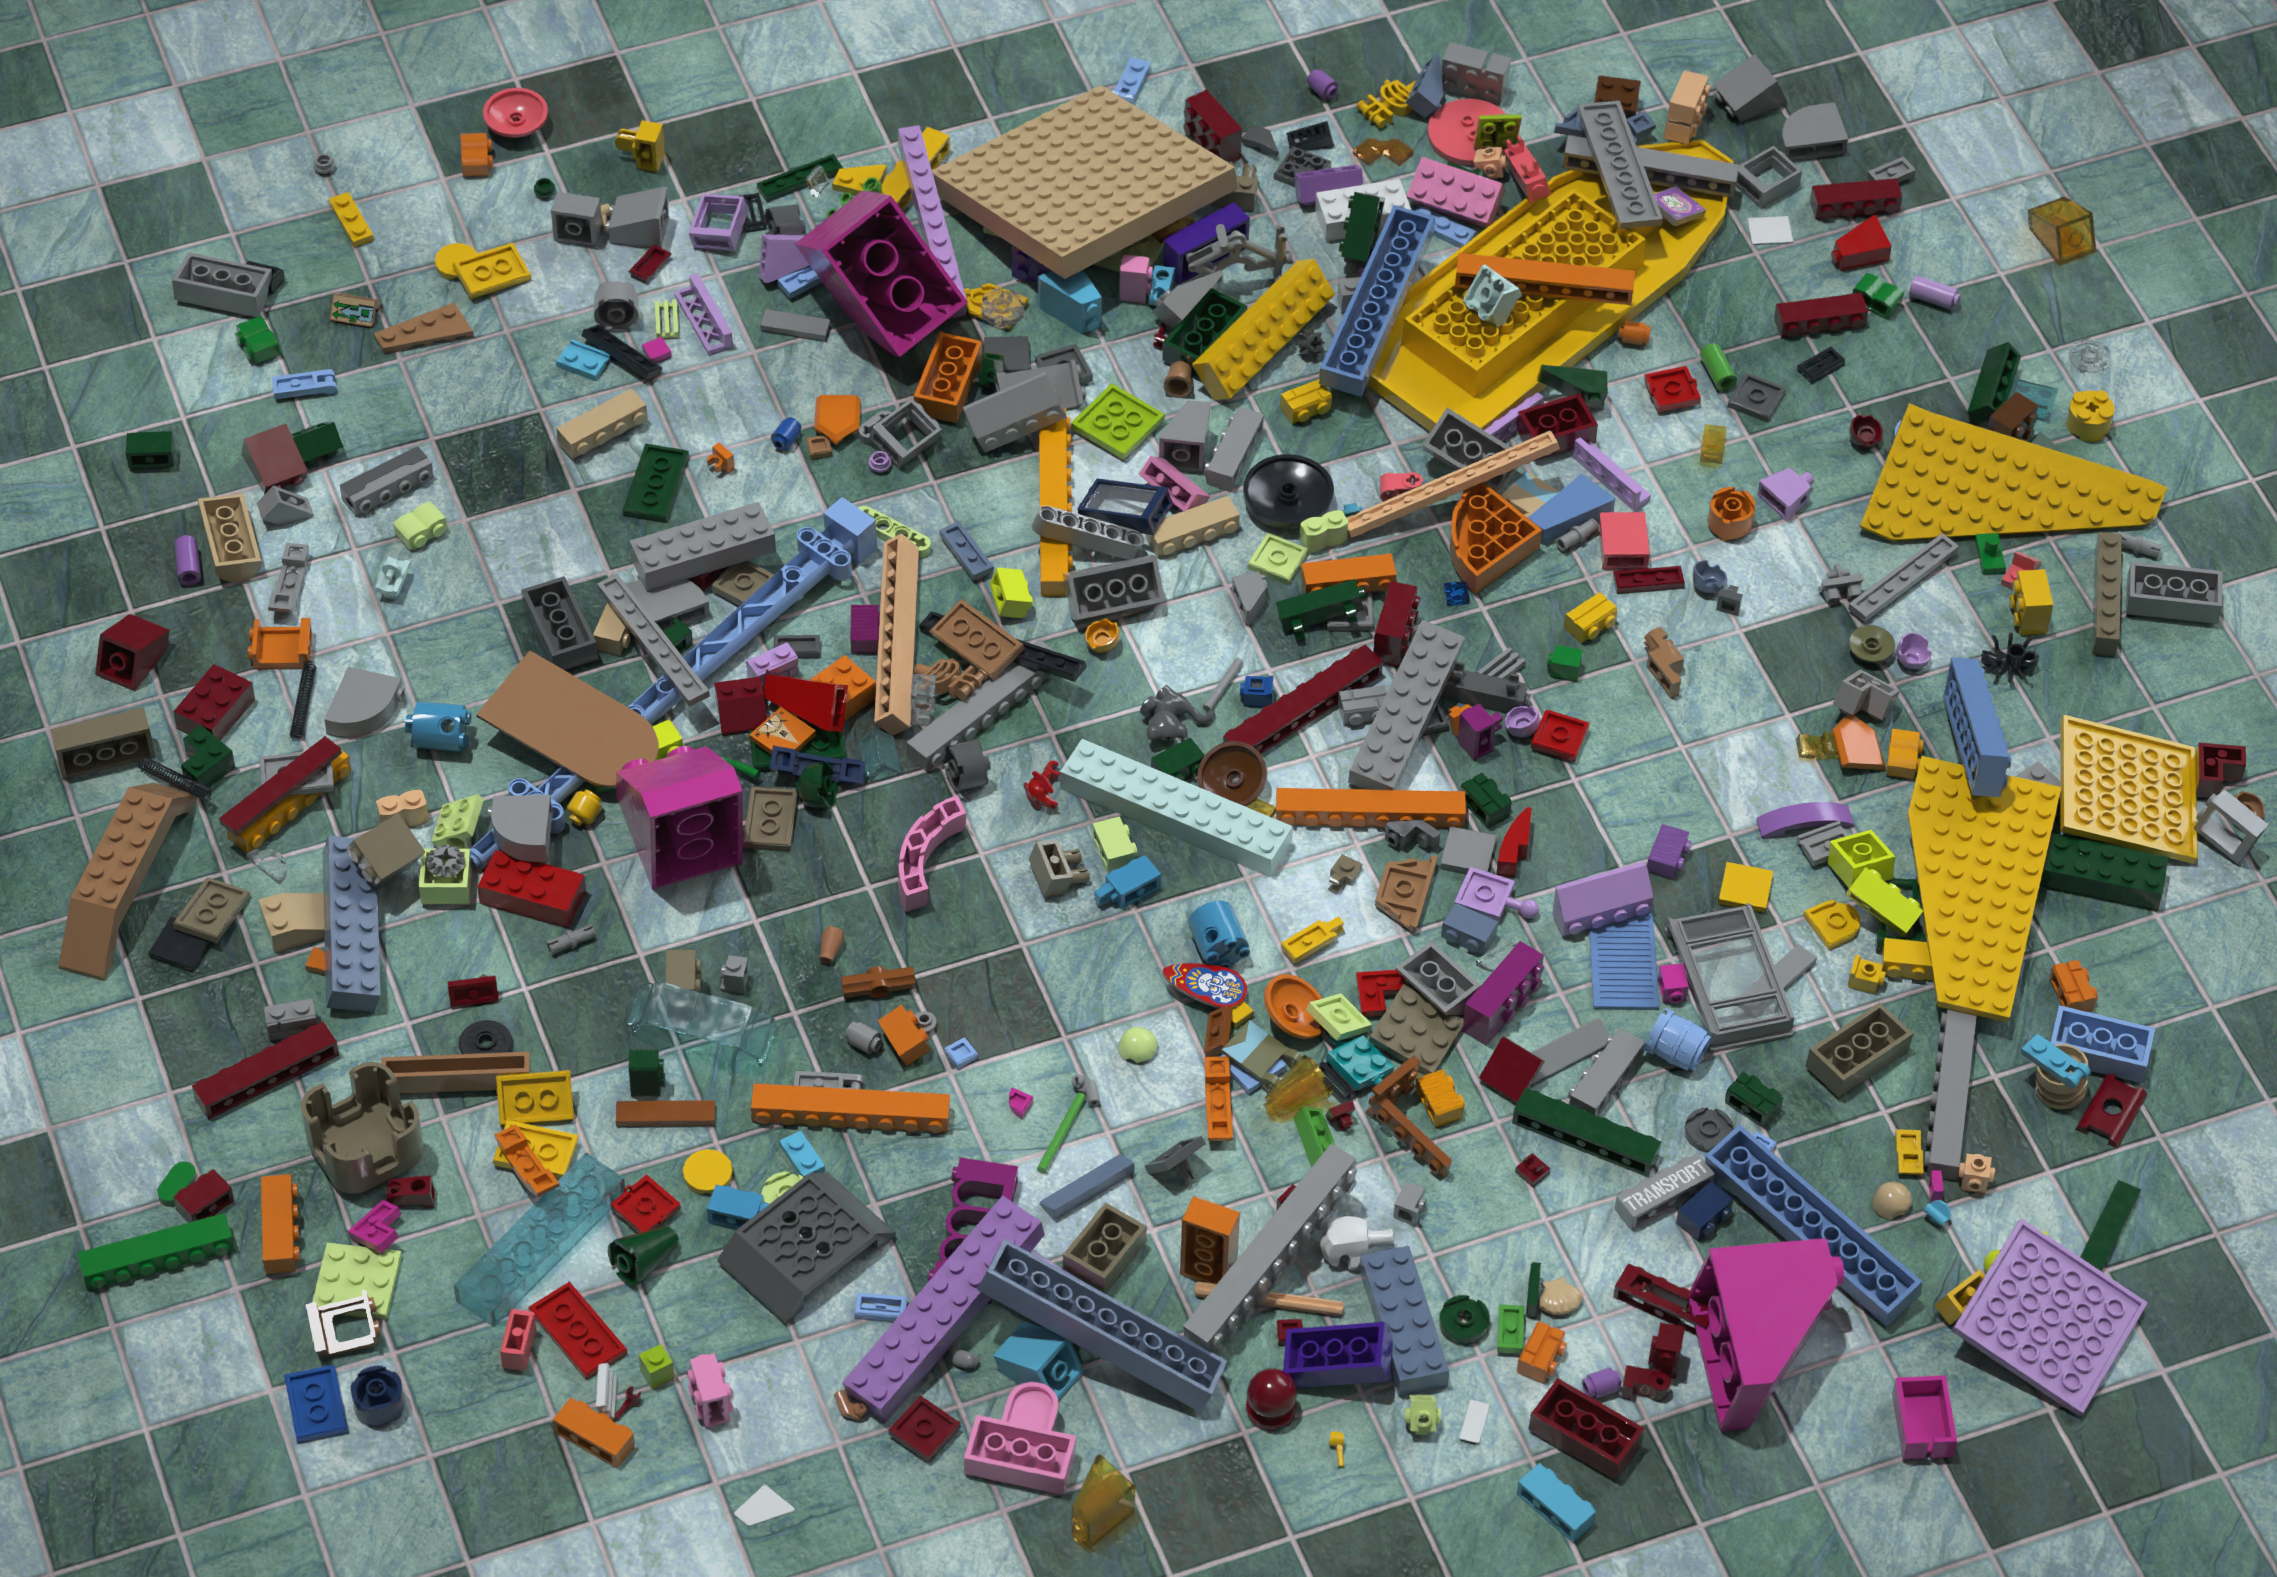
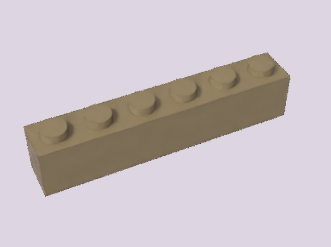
[2092,532,2122,657]

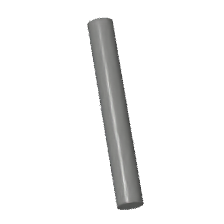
[1203,658,1243,712]

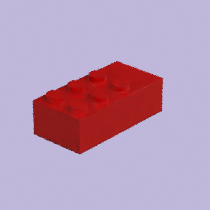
[477,850,586,928]

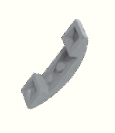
[268,543,309,613]

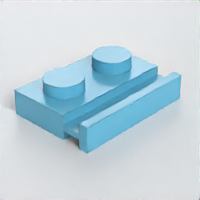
[556,339,611,381]

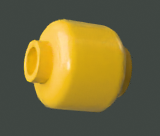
[567,790,602,826]

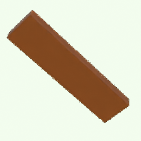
[616,1100,715,1126]

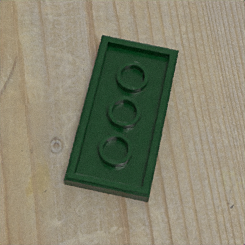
[623,443,689,523]
[749,724,847,772]

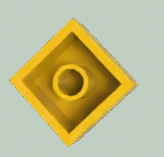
[2009,569,2053,635]

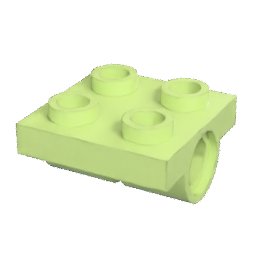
[431,794,484,849]

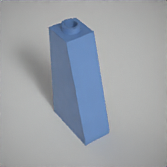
[1528,474,1616,545]

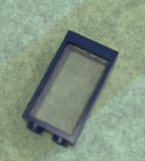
[1077,478,1173,535]

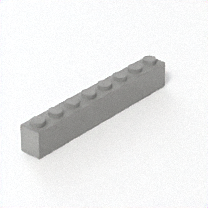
[1562,135,1739,198]
[907,639,1056,772]
[1923,1009,1977,1181]

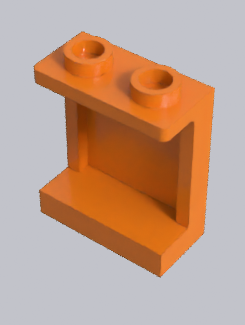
[248,618,313,669]

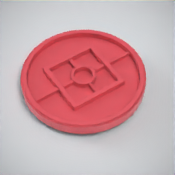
[1428,99,1508,166]

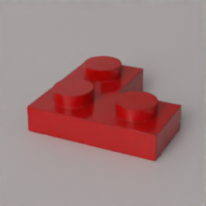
[1356,970,1407,1017]

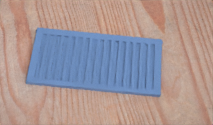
[1589,907,1659,1010]

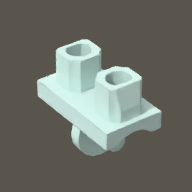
[375,557,410,600]

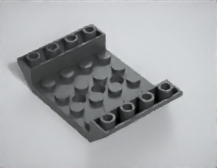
[717,1172,896,1324]

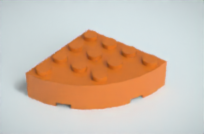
[1449,482,1542,594]

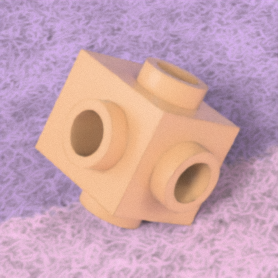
[1474,147,1508,179]
[1958,1154,1995,1194]

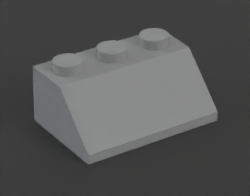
[1396,941,1481,1015]

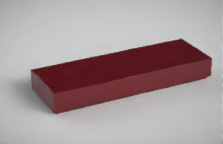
[1613,566,1685,594]

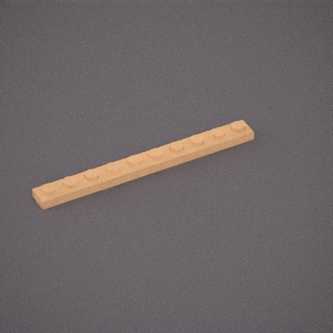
[1347,430,1560,538]

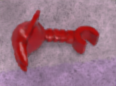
[1023,760,1060,810]

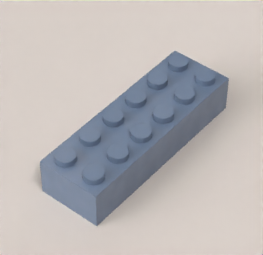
[1359,1246,1449,1397]

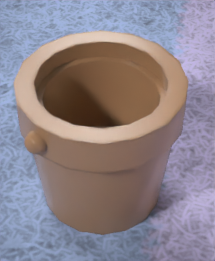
[1163,361,1193,398]

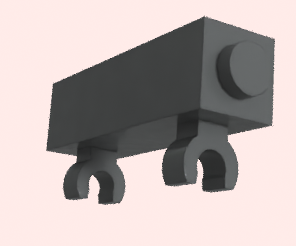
[1440,661,1531,713]

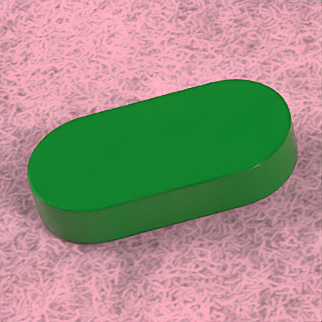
[157,1161,197,1206]

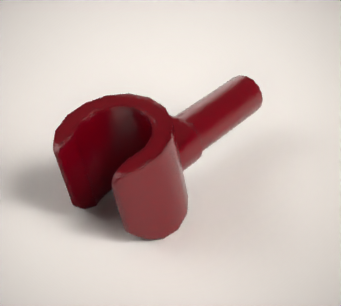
[1153,323,1167,349]
[614,1386,641,1421]

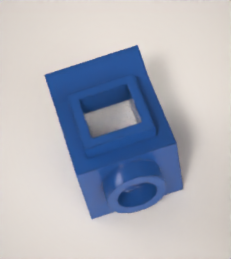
[1239,675,1274,707]

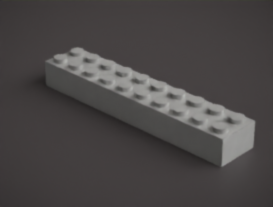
[1183,1143,1357,1356]

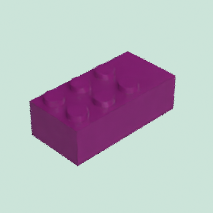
[1462,941,1544,1046]

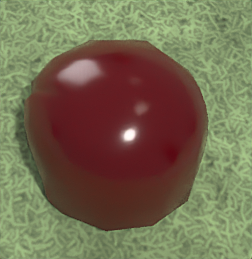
[1849,414,1883,448]

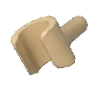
[601,203,610,233]

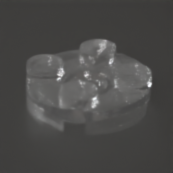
[981,288,1024,329]

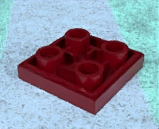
[1479,1036,1545,1102]

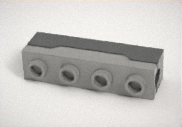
[340,446,434,517]

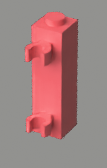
[1504,135,1551,203]

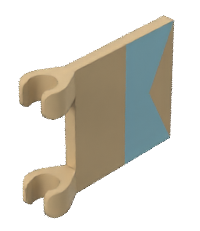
[1500,472,1560,518]

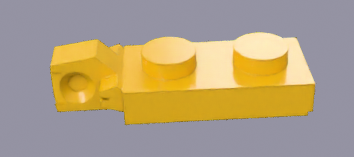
[1281,916,1344,964]

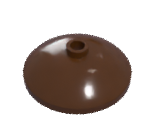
[1197,741,1268,807]

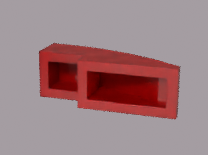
[1496,807,1532,877]

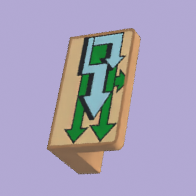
[330,293,381,327]

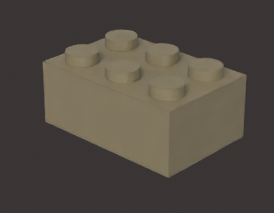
[1063,1202,1147,1294]

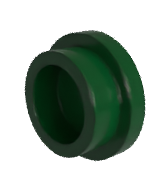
[534,178,556,198]

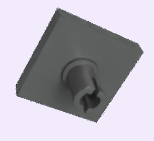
[1144,1136,1206,1184]

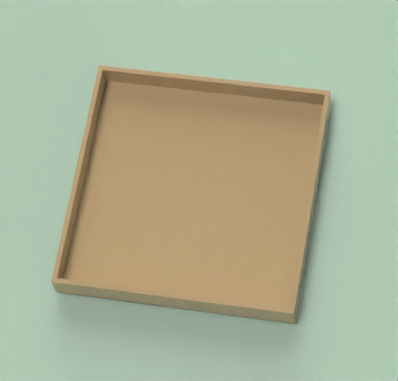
[932,85,1237,279]

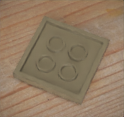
[1368,984,1464,1075]

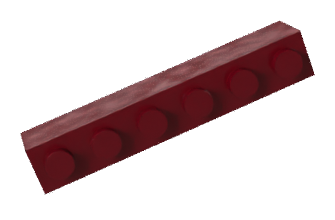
[192,1021,339,1120]

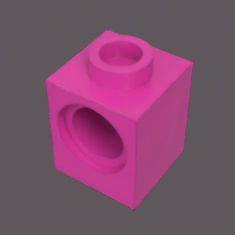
[1658,964,1689,1003]

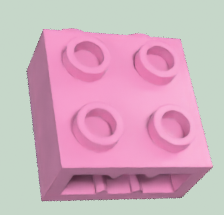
[687,1353,733,1428]

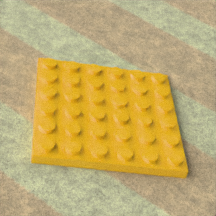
[2060,715,2198,864]

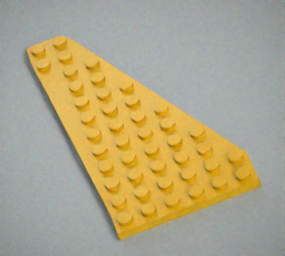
[1859,403,2168,541]

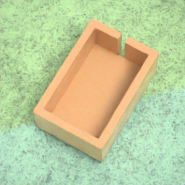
[1663,70,1711,144]

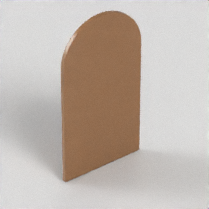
[476,651,658,788]

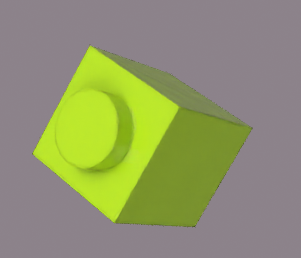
[639,1344,675,1389]

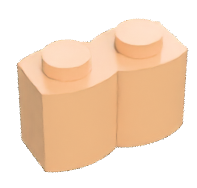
[376,790,429,827]

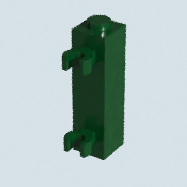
[1276,579,1366,640]

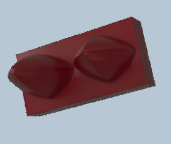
[447,974,499,1007]

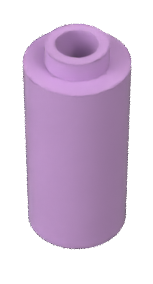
[1909,275,1960,310]

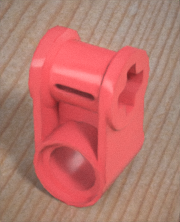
[1379,472,1423,502]

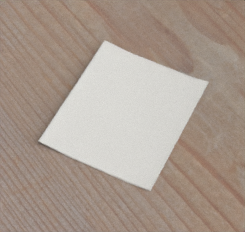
[1748,216,1793,244]

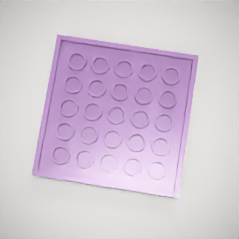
[1951,1218,2148,1417]

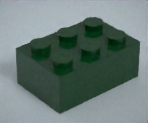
[1339,192,1386,262]

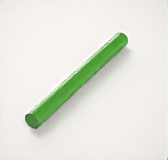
[1037,1093,1086,1174]

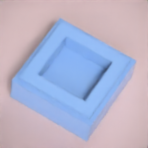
[944,1037,978,1070]

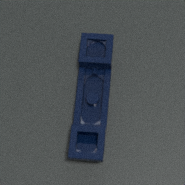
[769,745,866,785]

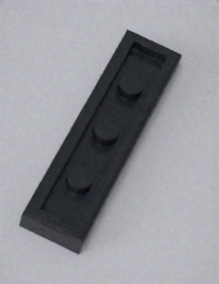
[581,325,662,379]

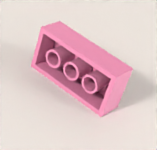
[1406,157,1506,229]

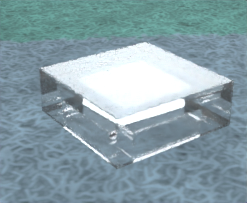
[805,166,830,197]

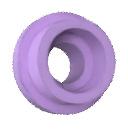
[868,451,891,472]

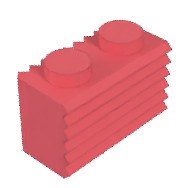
[500,1309,537,1371]

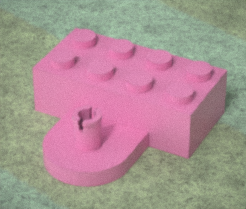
[964,1382,1076,1495]

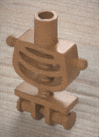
[914,658,988,700]

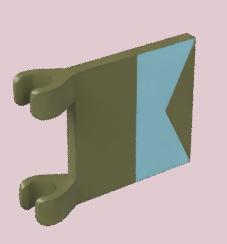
[1221,1020,1302,1092]

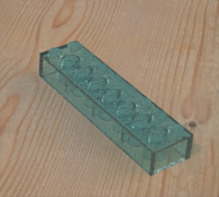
[454,1152,625,1327]

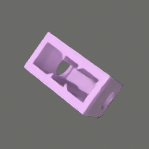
[1757,468,1814,521]

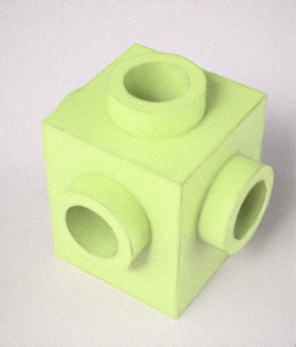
[1404,1395,1441,1435]

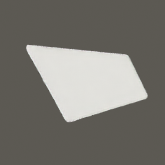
[734,1485,795,1526]

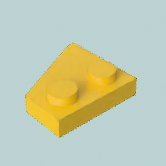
[832,164,887,195]

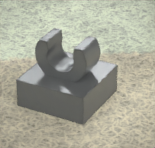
[1716,585,1743,615]

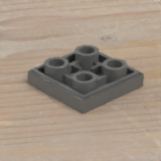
[1273,146,1331,187]

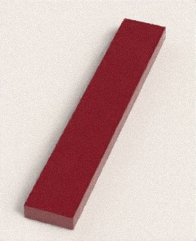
[219,736,342,836]

